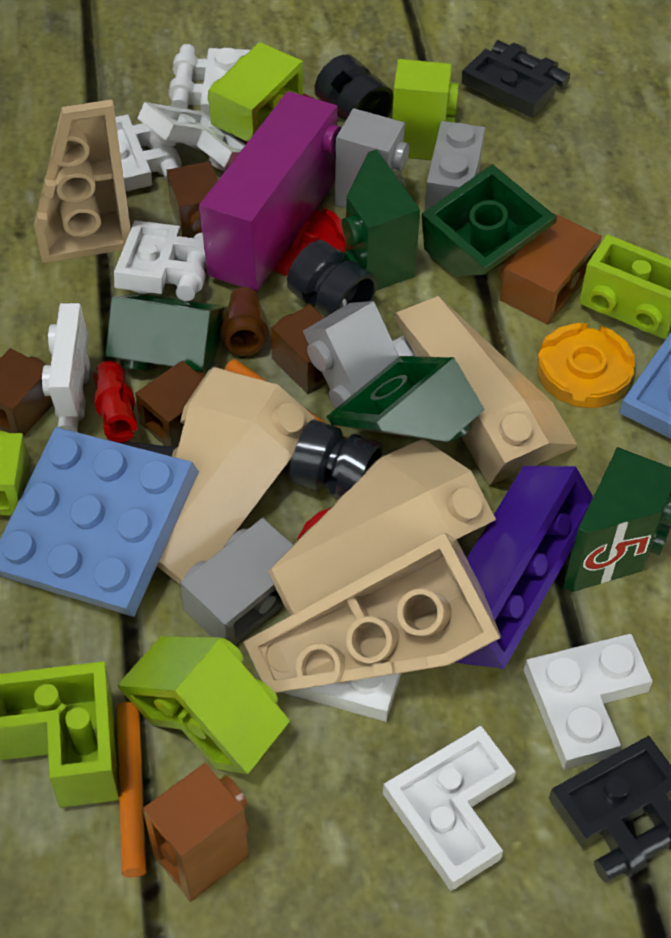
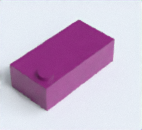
[199,91,341,292]

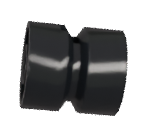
[315,54,394,123]
[287,240,377,317]
[289,419,383,499]

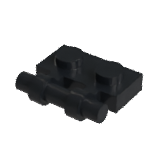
[461,40,571,118]
[549,735,671,883]

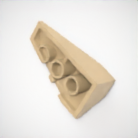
[34,99,131,264]
[394,296,577,486]
[157,367,316,584]
[268,439,496,616]
[243,532,501,693]

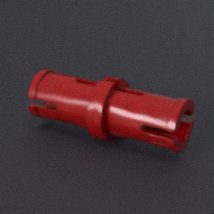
[93,361,137,443]

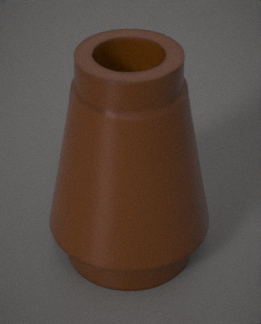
[220,287,269,356]

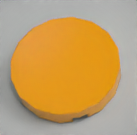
[537,323,635,408]

